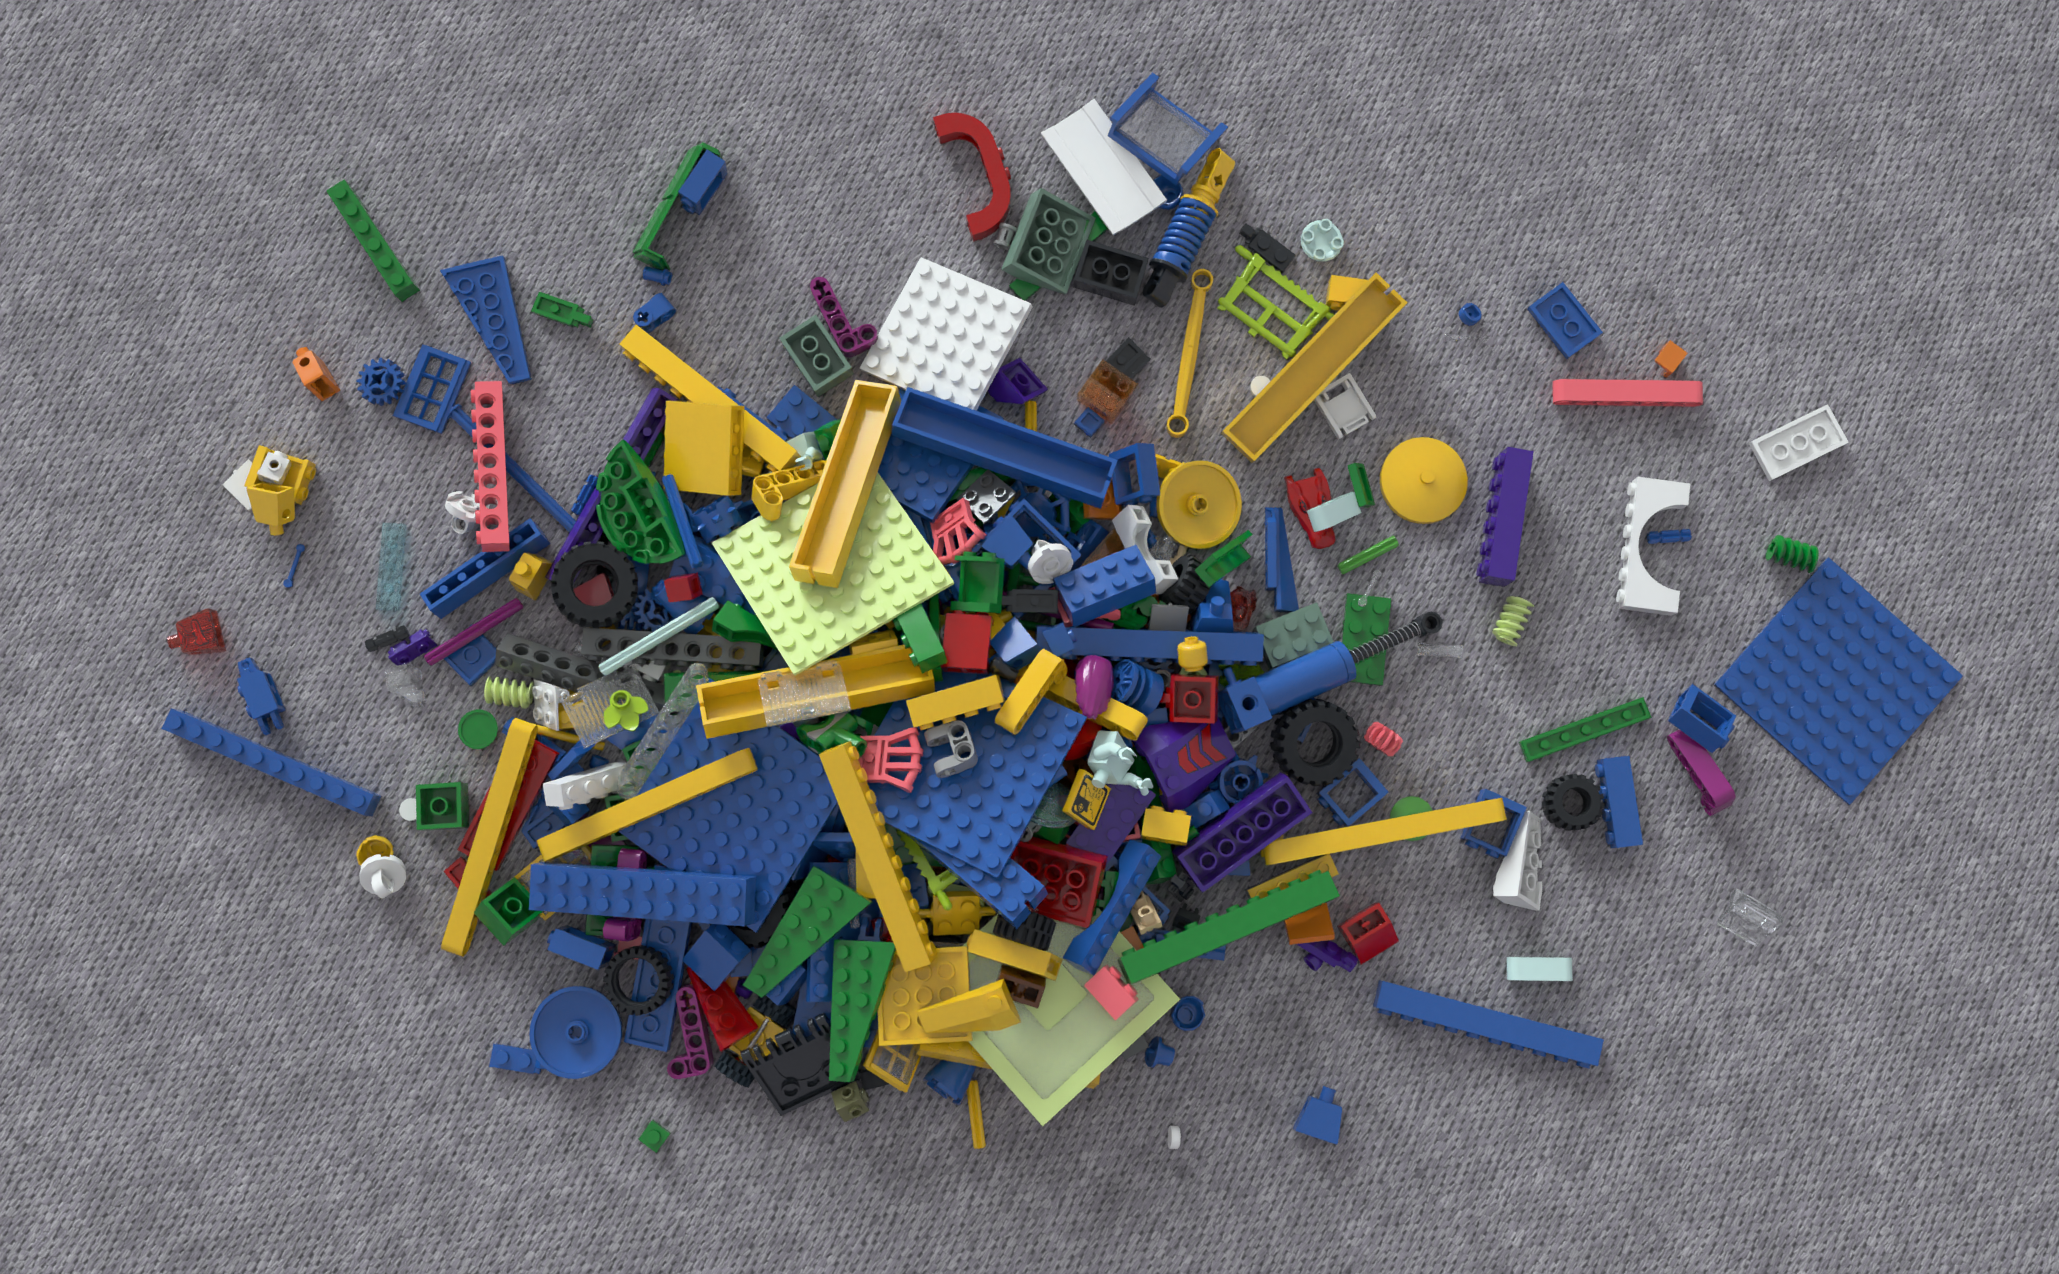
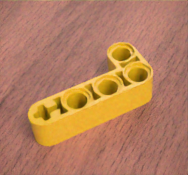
[751,460,826,521]
[995,649,1068,735]

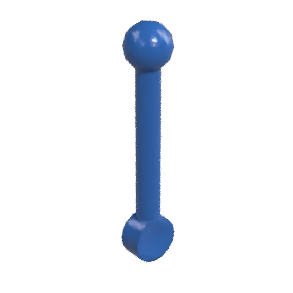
[283,544,305,588]

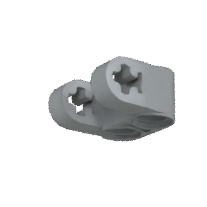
[924,720,978,778]

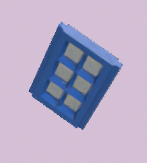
[393,344,471,434]

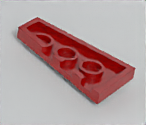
[686,966,759,1052]

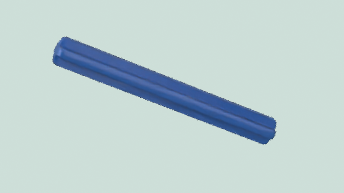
[662,474,703,569]

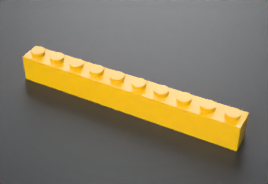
[620,325,801,472]
[819,741,936,972]

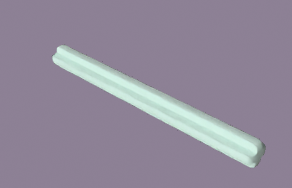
[599,597,719,676]

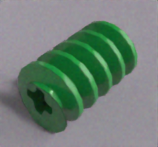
[1766,535,1819,573]

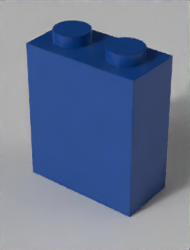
[682,924,751,991]

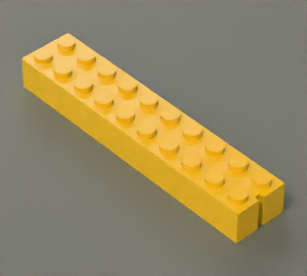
[1221,272,1408,463]
[789,380,901,588]
[696,645,935,739]

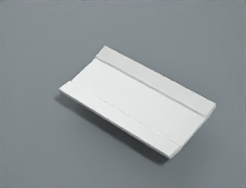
[1041,99,1167,236]

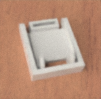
[1314,373,1376,440]

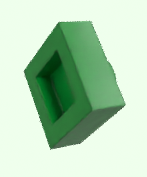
[638,1120,671,1153]

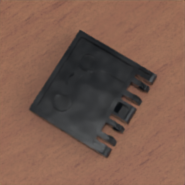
[740,1012,861,1116]

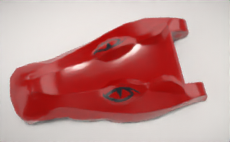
[1284,467,1336,549]

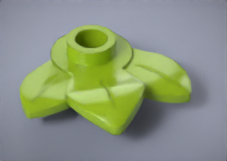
[604,690,649,731]

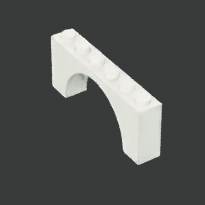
[1616,477,1690,616]

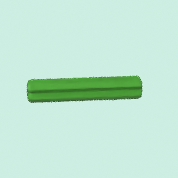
[1338,536,1399,574]

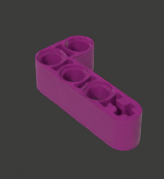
[810,277,878,358]
[1667,729,1736,816]
[603,848,647,942]
[667,984,714,1079]

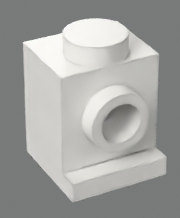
[257,451,291,485]

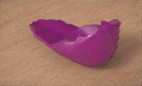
[1075,655,1114,720]

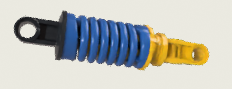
[1142,148,1235,308]

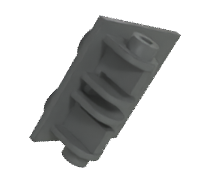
[957,470,1017,524]

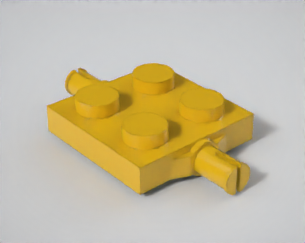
[919,891,995,935]

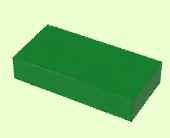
[1347,463,1375,508]

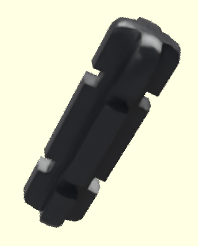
[365,625,409,652]

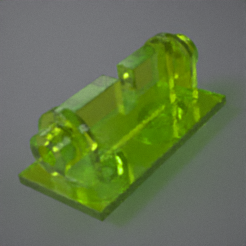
[1218,663,1265,687]

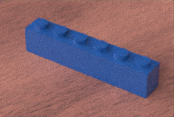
[420,518,551,619]

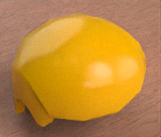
[356,835,394,866]

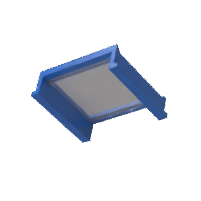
[1107,72,1228,186]

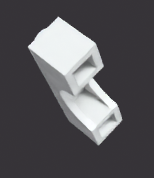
[1112,505,1178,594]

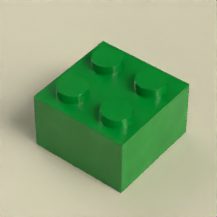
[416,782,469,831]
[474,877,544,946]

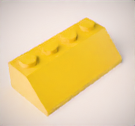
[906,675,1005,730]

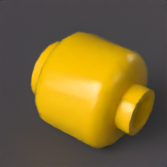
[1177,636,1208,672]

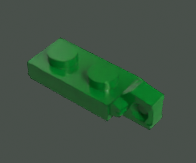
[531,292,594,328]

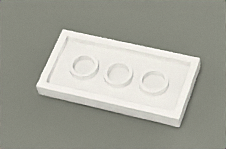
[1749,404,1849,481]

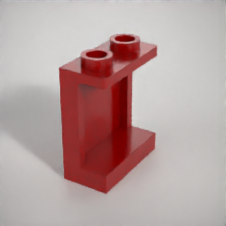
[941,610,994,675]

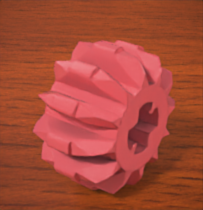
[1364,722,1403,756]

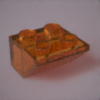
[1077,359,1138,424]

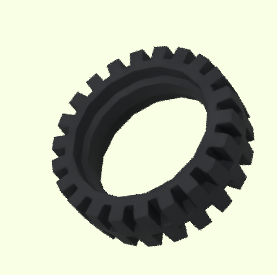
[603,945,674,1016]

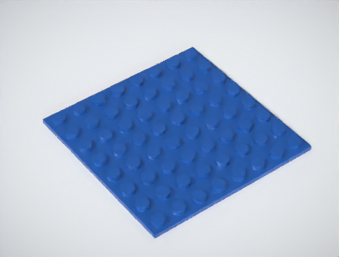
[1714,557,1963,805]
[867,669,1087,879]
[619,677,838,932]

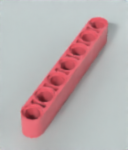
[1552,379,1703,407]

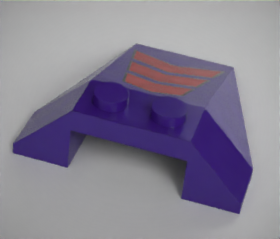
[1132,717,1236,813]

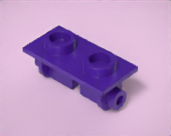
[388,629,437,668]

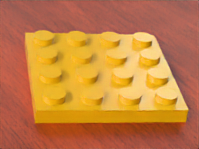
[878,946,973,1046]

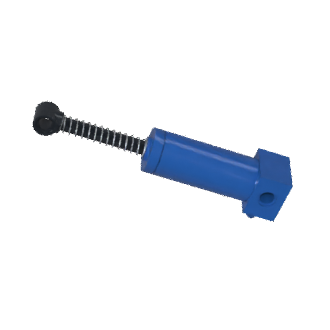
[1218,611,1443,734]

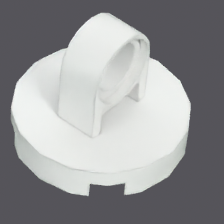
[445,491,490,534]
[1028,540,1073,584]
[359,854,406,899]

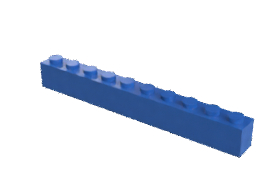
[161,708,382,816]
[1373,980,1604,1069]

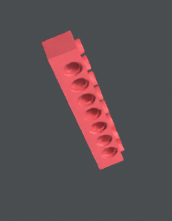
[471,381,510,552]

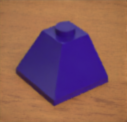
[987,358,1048,404]

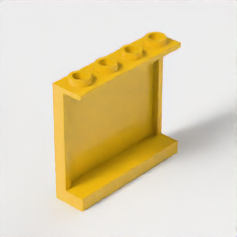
[663,401,744,496]

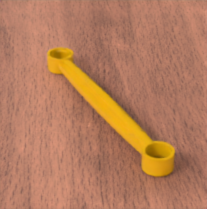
[1166,269,1213,438]

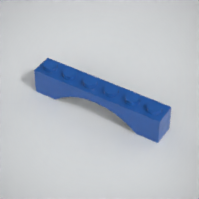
[1063,839,1161,976]

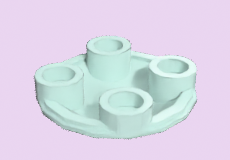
[1301,219,1344,262]

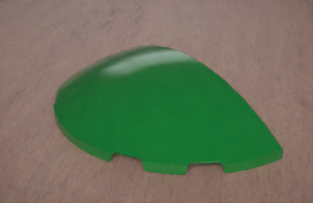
[596,440,685,564]

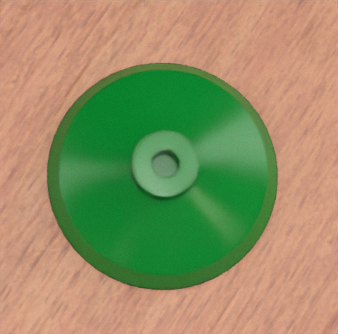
[458,709,498,749]

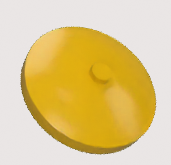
[1380,437,1468,524]
[1156,461,1242,549]

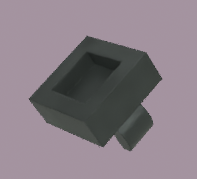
[1172,903,1201,930]

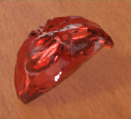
[1230,586,1257,630]

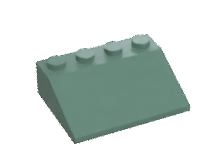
[1001,188,1095,295]

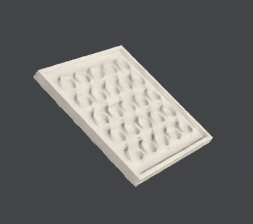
[860,257,1033,411]

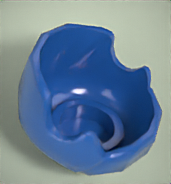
[1153,175,1184,210]
[1171,996,1205,1031]

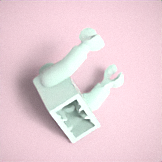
[769,431,823,473]
[1088,731,1153,796]

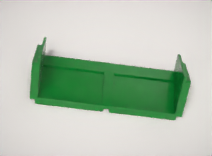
[633,142,722,271]

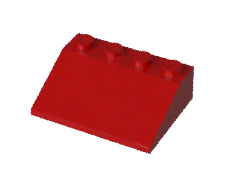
[1010,837,1108,928]

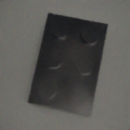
[1073,240,1149,306]

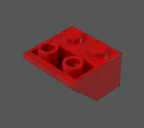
[1337,903,1399,965]

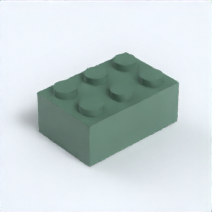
[779,315,854,398]
[1253,602,1333,670]

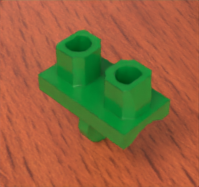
[1101,603,1147,630]

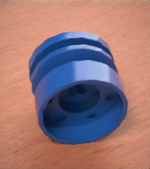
[1111,659,1164,716]

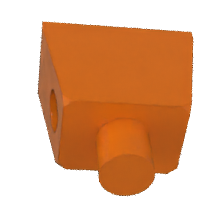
[292,347,341,401]

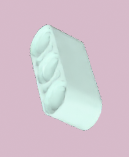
[1307,492,1361,532]
[1506,957,1573,981]

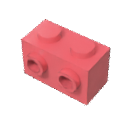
[1084,964,1139,1021]

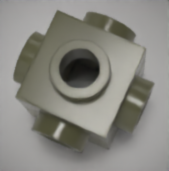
[831,1081,870,1122]

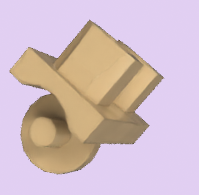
[1130,891,1163,935]

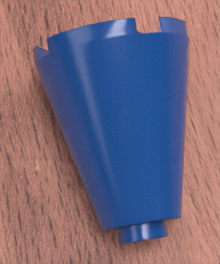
[654,578,715,634]
[923,1060,977,1106]

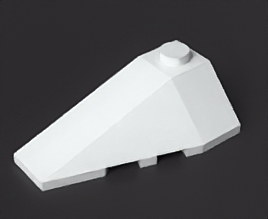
[1493,811,1542,911]

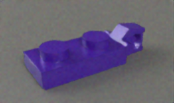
[1296,940,1358,972]

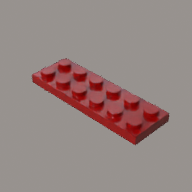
[457,740,560,871]

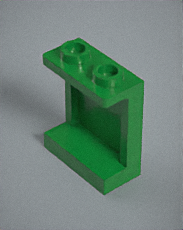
[950,552,1005,613]

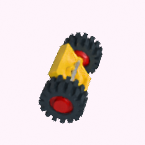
[714,996,796,1088]

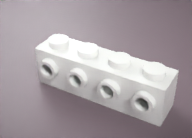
[543,762,634,810]

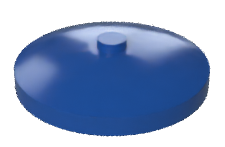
[529,986,623,1079]

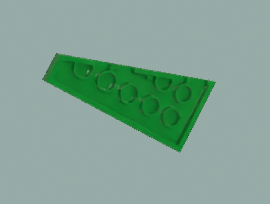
[743,866,873,997]
[829,939,896,1082]

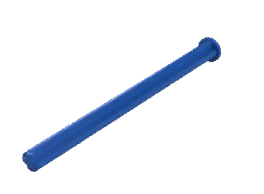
[447,404,576,533]

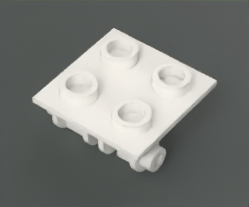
[532,679,570,731]

